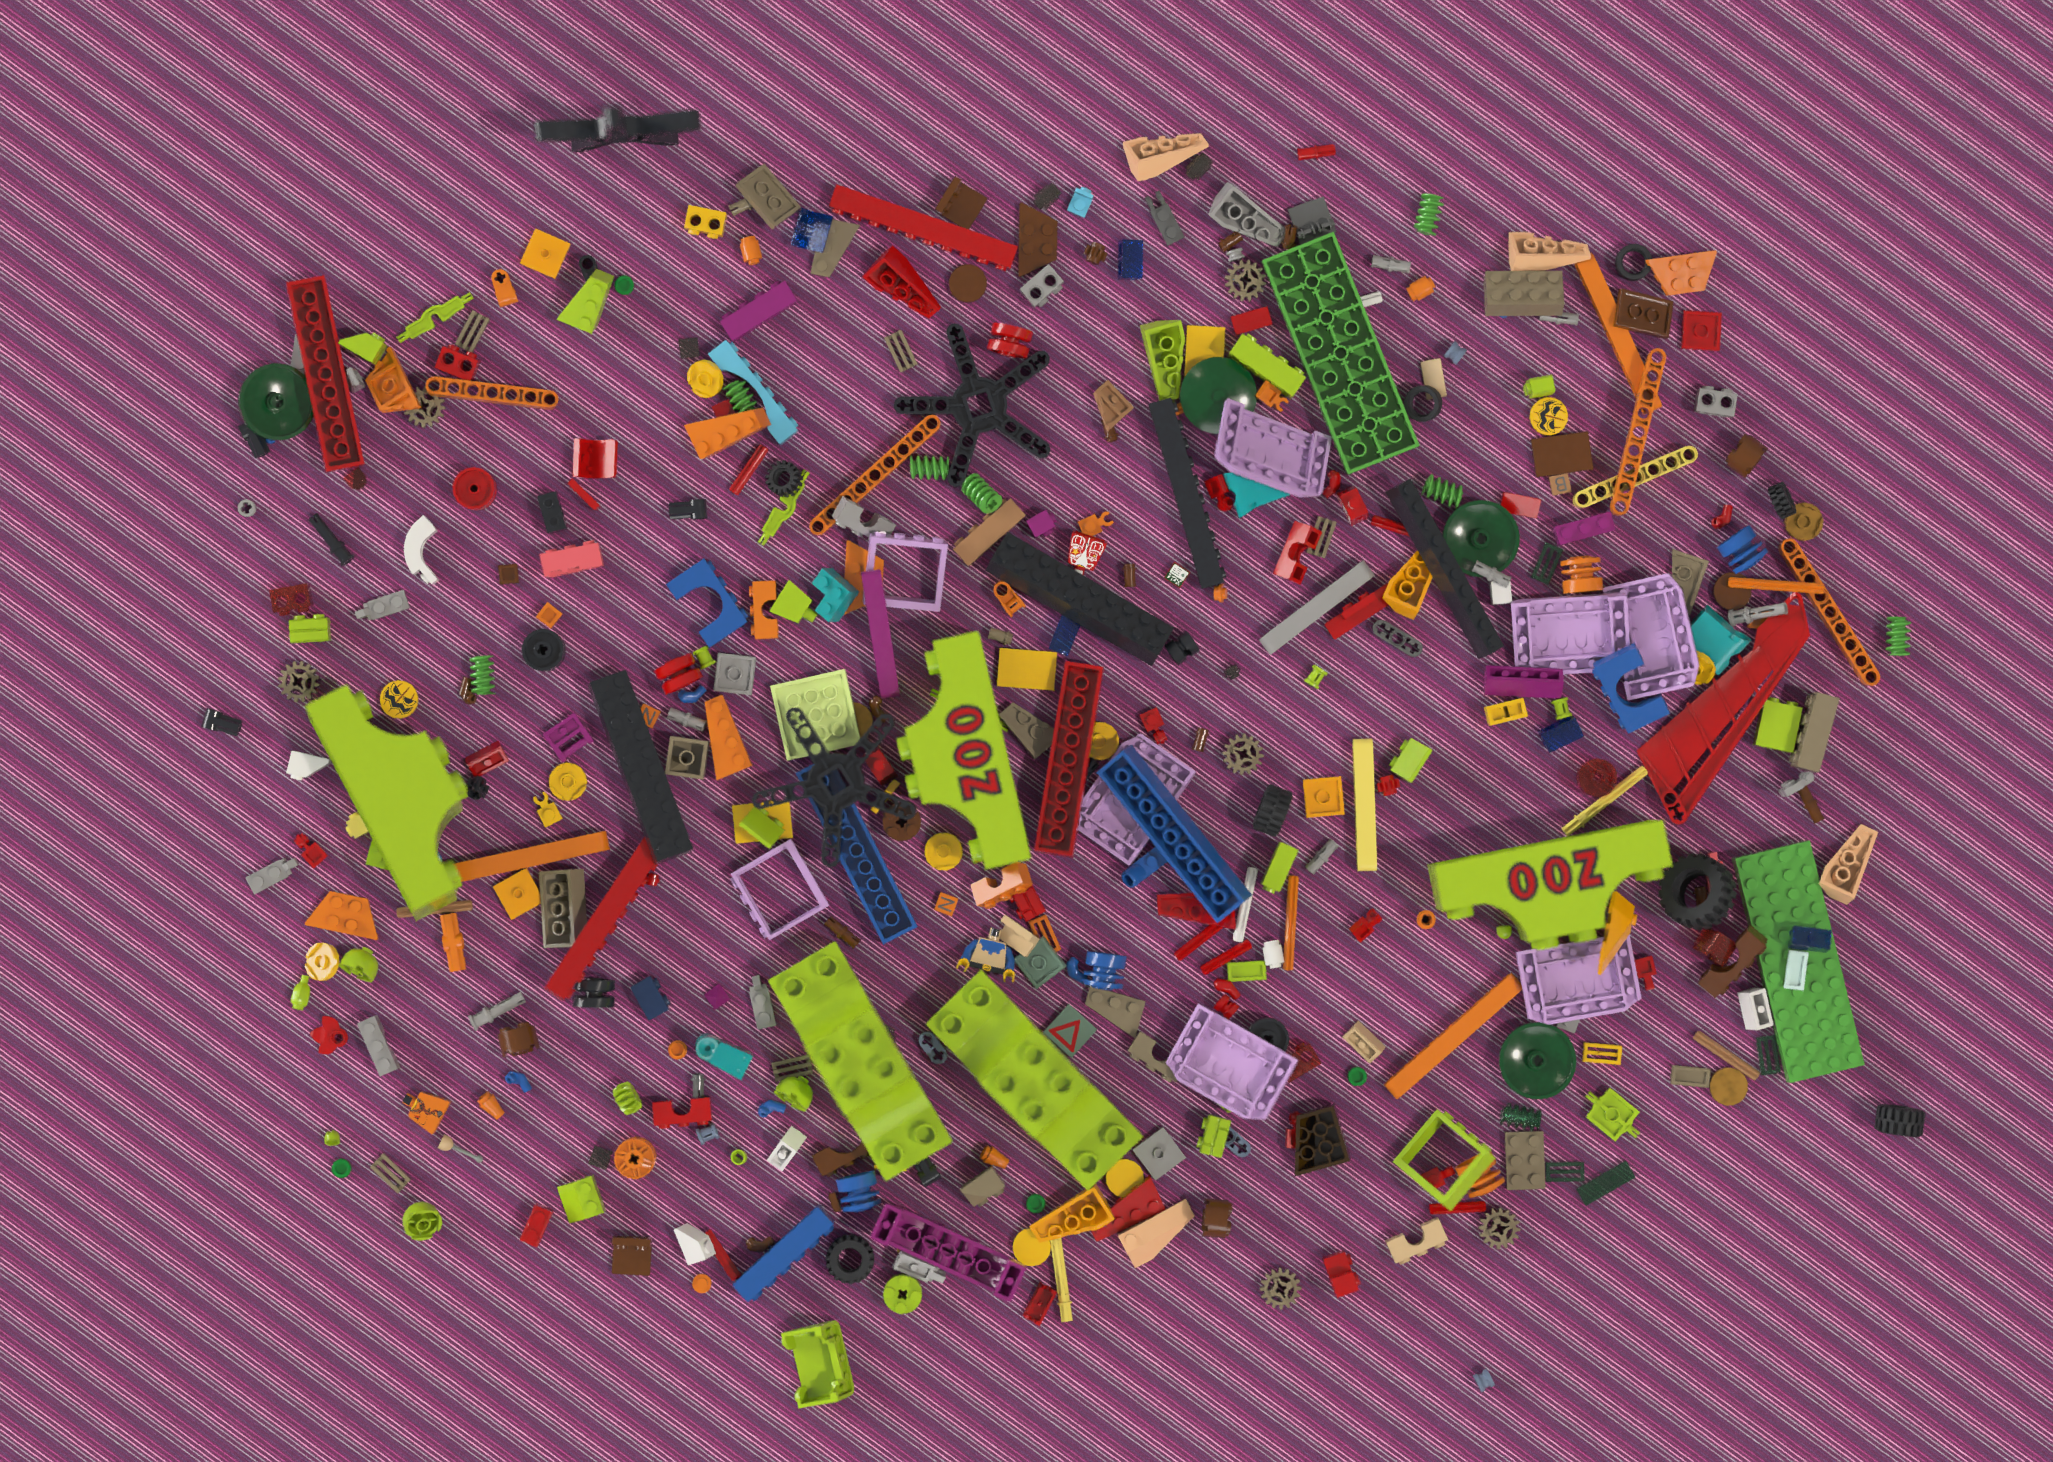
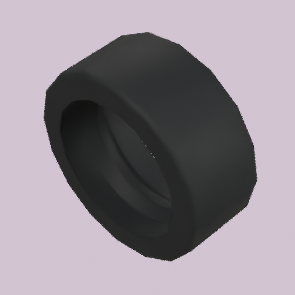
[1615,244,1652,281]
[1404,385,1442,422]

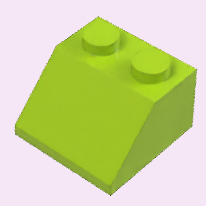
[339,332,387,365]
[1389,738,1433,783]
[739,806,785,849]
[557,1174,606,1224]

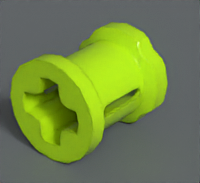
[693,645,716,670]
[1303,664,1328,690]
[1551,697,1573,720]

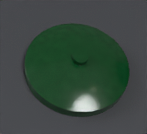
[1180,357,1257,434]
[238,363,313,441]
[1443,500,1520,577]
[1499,1022,1576,1099]

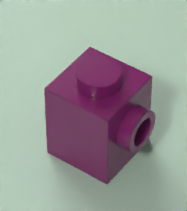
[1026,510,1057,539]

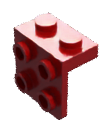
[573,438,618,479]

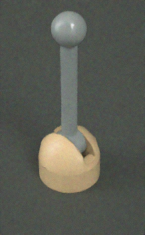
[438,1134,483,1163]

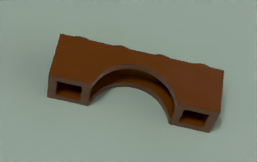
[1698,924,1767,998]
[812,1141,870,1177]

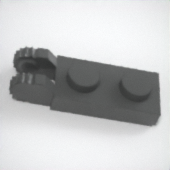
[1145,191,1185,247]

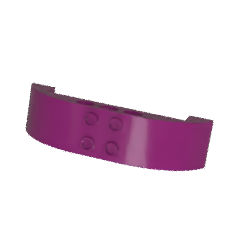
[870,1203,1027,1303]

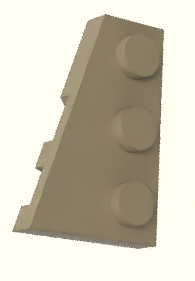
[811,217,860,278]
[1672,549,1709,616]
[998,703,1054,760]
[1085,986,1146,1038]

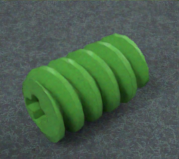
[1413,193,1444,236]
[723,380,758,413]
[910,455,949,481]
[962,473,1002,513]
[1421,474,1463,509]
[1886,617,1911,656]
[469,656,496,695]

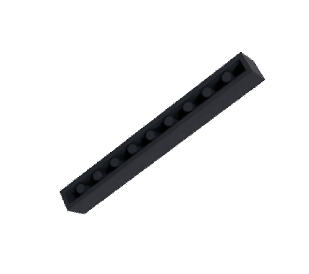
[1148,398,1226,589]
[1385,478,1504,659]

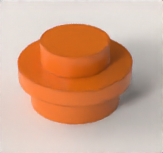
[1214,584,1228,603]
[668,1040,687,1060]
[692,1274,712,1293]

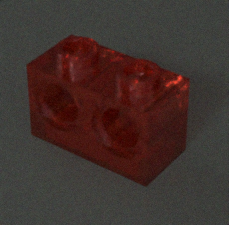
[269,583,314,616]
[1286,1042,1322,1083]

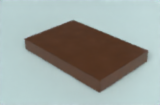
[1614,288,1674,339]
[1531,431,1593,478]

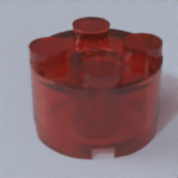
[1576,758,1617,797]
[1692,928,1737,967]

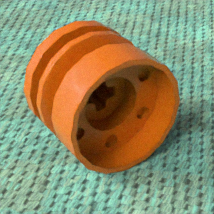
[1560,556,1603,594]
[614,1136,657,1179]
[1455,1151,1505,1198]

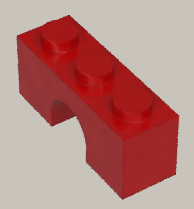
[1273,521,1322,585]
[652,1096,713,1129]

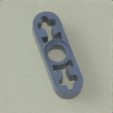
[1206,1114,1251,1157]

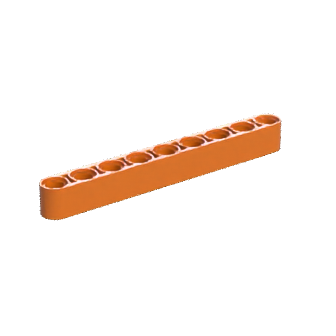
[1574,252,1662,415]
[1610,348,1666,516]
[809,415,941,536]
[1778,538,1880,686]
[454,831,610,882]
[1384,972,1522,1099]

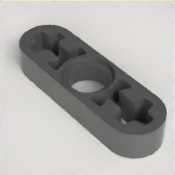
[1372,620,1423,657]

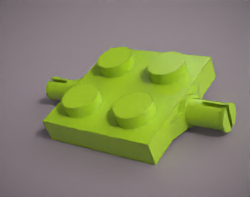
[1585,1087,1640,1142]

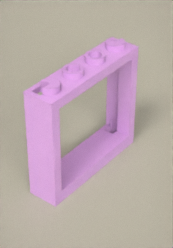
[862,531,948,612]
[730,839,830,940]

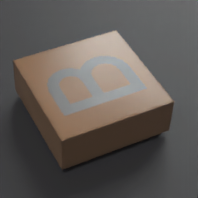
[1548,473,1572,496]

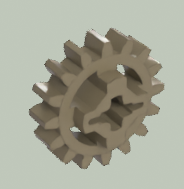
[1224,260,1266,302]
[404,386,446,428]
[278,661,321,702]
[1222,734,1264,775]
[1478,1207,1520,1250]
[1259,1267,1302,1310]

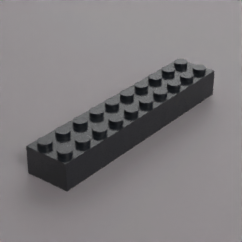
[985,532,1174,666]
[588,670,693,865]

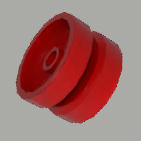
[987,323,1033,359]
[452,467,498,511]
[654,653,703,695]

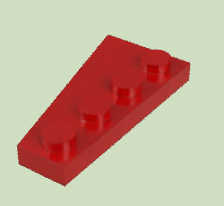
[1157,893,1236,930]
[1091,1175,1166,1242]

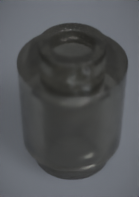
[1185,153,1213,181]
[1033,182,1062,210]

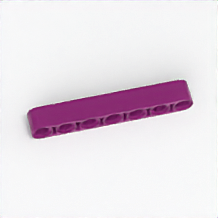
[861,569,900,699]

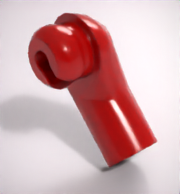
[1322,470,1341,499]
[1711,504,1733,529]
[1214,978,1241,1000]

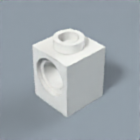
[1489,581,1512,605]

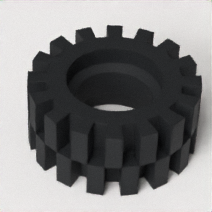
[765,460,803,498]
[1768,482,1797,519]

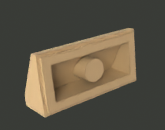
[1420,358,1447,400]
[1342,1021,1385,1064]

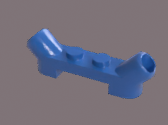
[1121,847,1168,888]

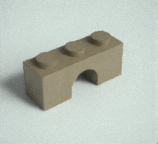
[1127,1031,1177,1083]

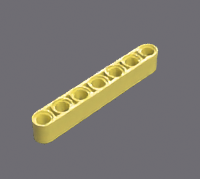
[1572,446,1698,509]
[1353,738,1377,871]

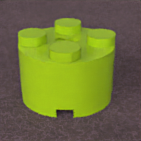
[883,1273,922,1314]

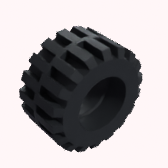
[1253,784,1293,837]
[1874,1104,1926,1137]
[826,1234,874,1284]

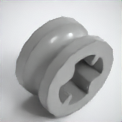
[1226,248,1245,262]
[238,499,256,517]

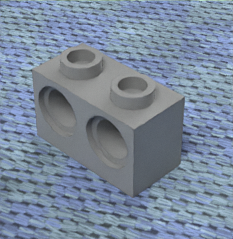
[1020,264,1064,308]
[1694,386,1738,418]

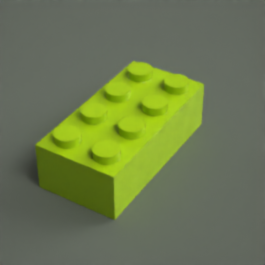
[1228,334,1306,400]

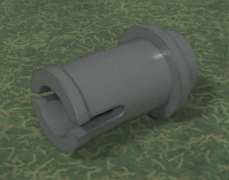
[691,1073,706,1098]

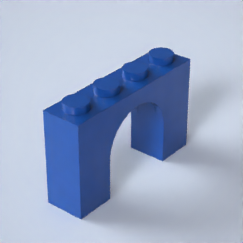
[666,559,749,648]
[1592,643,1670,734]

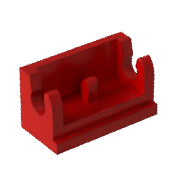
[1023,1281,1057,1326]

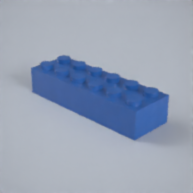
[732,1204,835,1302]

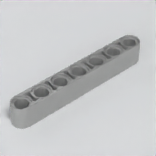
[1259,560,1375,655]

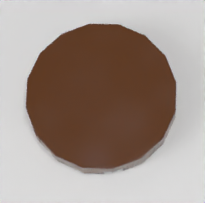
[949,264,987,303]
[1713,572,1752,610]

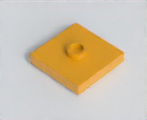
[520,228,571,279]
[1303,776,1345,818]
[493,868,541,920]

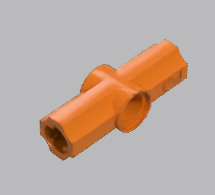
[440,912,466,972]

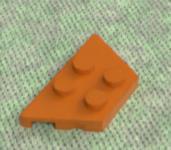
[1645,250,1717,296]
[365,346,421,413]
[844,540,884,614]
[305,891,379,940]

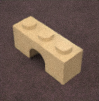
[1385,1217,1448,1265]

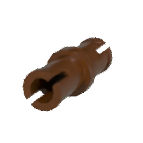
[1797,785,1825,824]
[824,915,861,949]

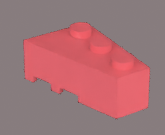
[540,540,604,579]

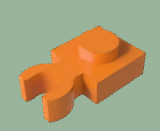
[1255,380,1289,412]
[1078,511,1114,536]

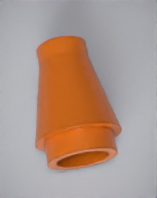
[1416,910,1436,929]
[477,1091,505,1120]
[980,1145,1009,1169]

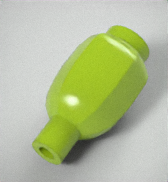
[291,975,310,1011]

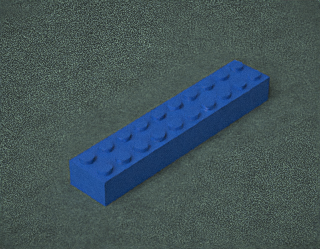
[1097,745,1252,923]
[796,764,918,944]

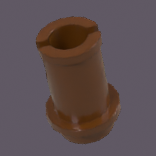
[1281,224,1298,250]
[1218,231,1243,253]
[1101,420,1119,443]
[1122,563,1137,587]
[1192,727,1210,752]
[1693,886,1708,906]

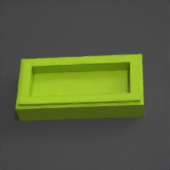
[1227,960,1267,982]

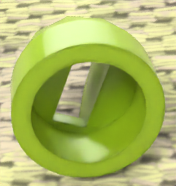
[1496,925,1512,939]
[324,1130,340,1146]
[731,1150,747,1165]

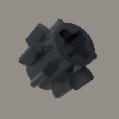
[466,776,490,800]

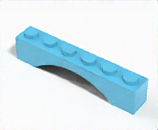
[708,340,798,446]

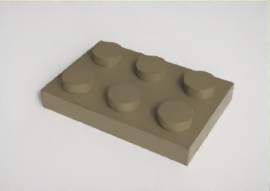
[735,164,801,230]
[1504,1131,1545,1190]

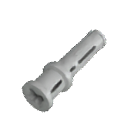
[1728,602,1788,627]
[468,991,526,1031]

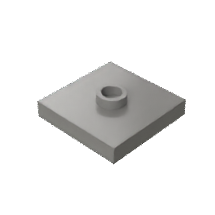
[713,653,756,695]
[1132,1127,1186,1181]

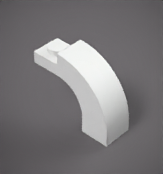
[404,515,439,585]

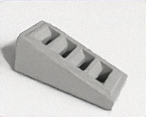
[346,367,366,393]

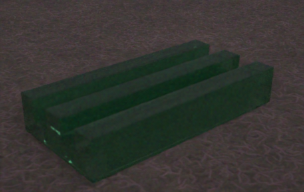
[1530,542,1563,585]
[1755,1035,1781,1076]
[1545,1162,1585,1182]

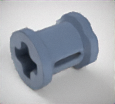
[696,1122,720,1145]

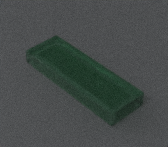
[1576,1160,1636,1206]

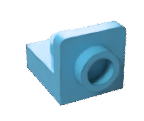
[1067,187,1094,218]

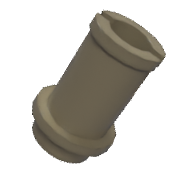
[729,197,752,216]
[988,627,1013,646]

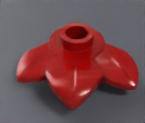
[310,1016,348,1055]

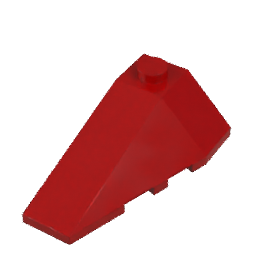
[862,245,941,319]

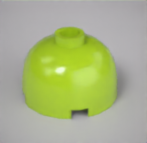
[339,947,378,983]
[774,1076,813,1112]
[402,1202,442,1241]

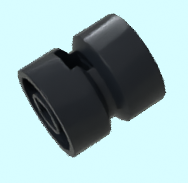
[1164,631,1200,666]

